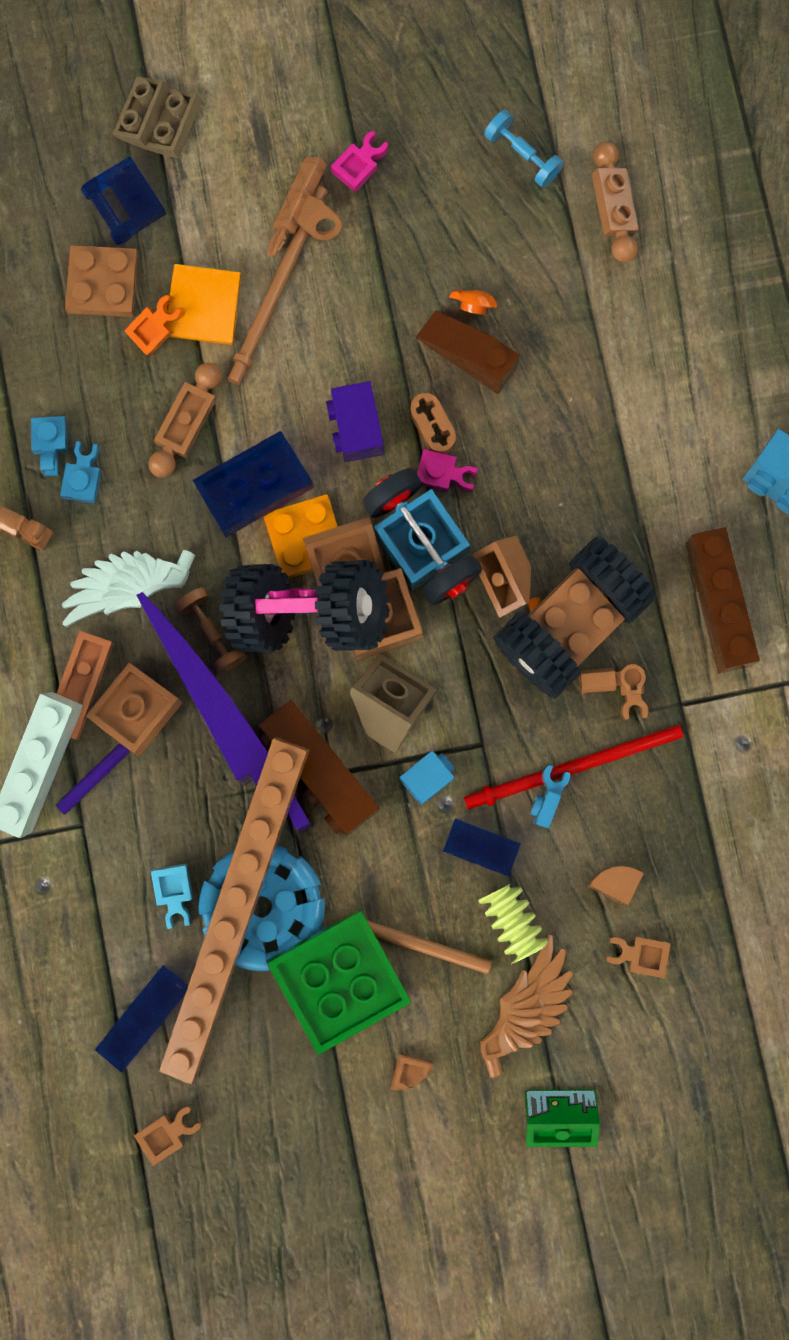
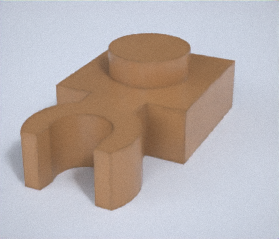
[605,936,671,979]
[134,1105,203,1166]

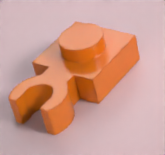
[124,295,185,356]

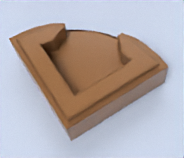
[390,1053,434,1090]

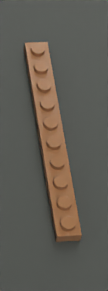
[159,737,310,1085]

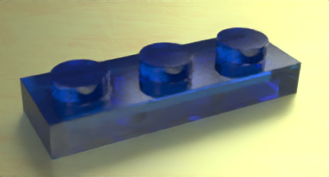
[95,965,189,1073]

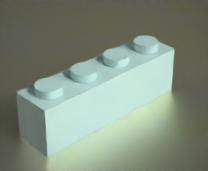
[0,692,84,838]

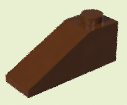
[416,310,520,394]

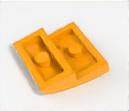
[168,264,242,345]

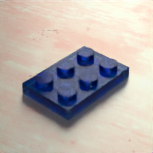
[192,431,315,538]

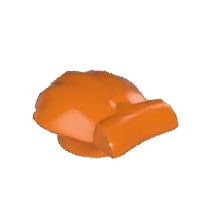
[449,288,497,315]

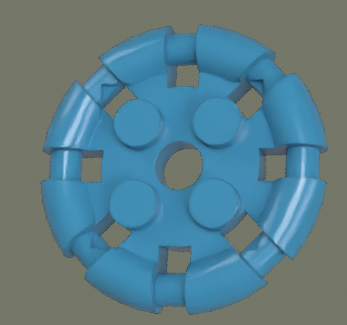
[198,845,325,971]

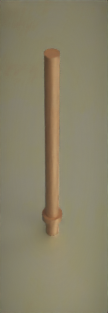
[227,186,328,385]

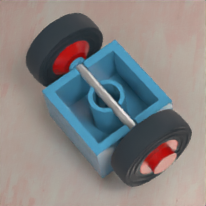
[362,468,482,605]

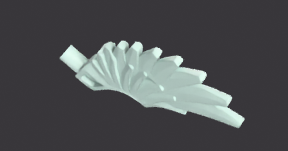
[62,550,196,627]

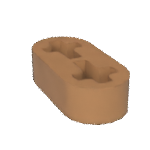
[410,393,456,455]

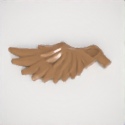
[480,934,573,1078]

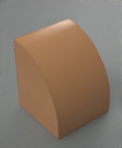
[587,866,644,905]

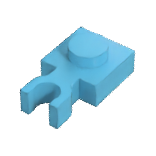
[151,863,193,929]

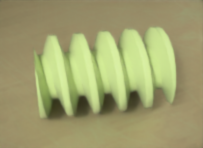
[478,884,549,964]

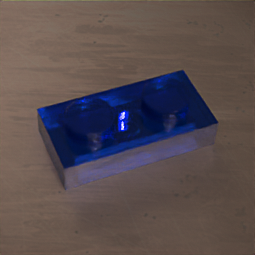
[443,819,521,877]

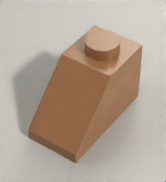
[470,536,531,618]

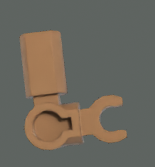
[0,505,54,551]
[578,664,649,720]

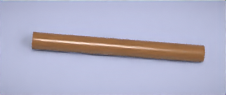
[367,920,492,974]

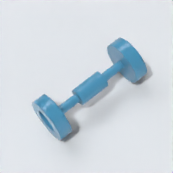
[484,110,564,188]

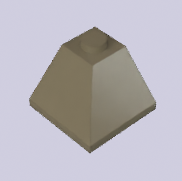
[350,654,437,753]

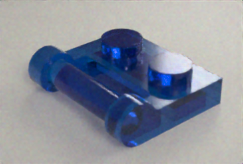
[81,156,166,245]

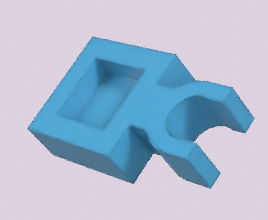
[60,441,102,504]

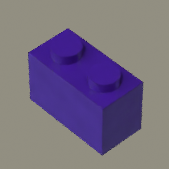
[326,381,384,462]

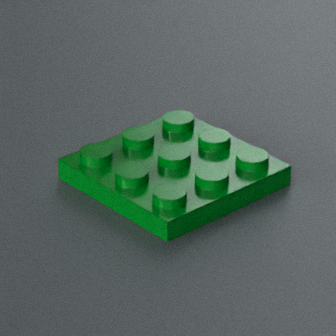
[266,908,412,1055]

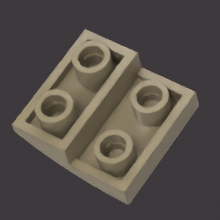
[113,76,202,158]

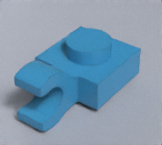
[31,416,68,477]
[530,765,570,829]

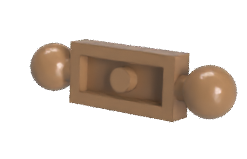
[592,142,639,262]
[148,363,222,478]

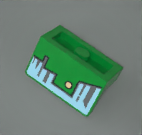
[525,1089,600,1147]

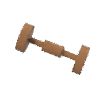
[175,587,247,675]

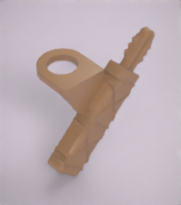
[267,157,342,257]

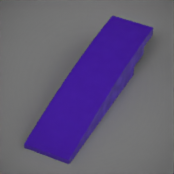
[137,592,313,833]

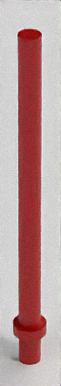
[463,725,683,810]

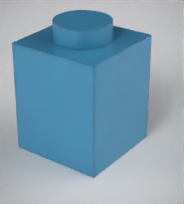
[400,751,455,807]

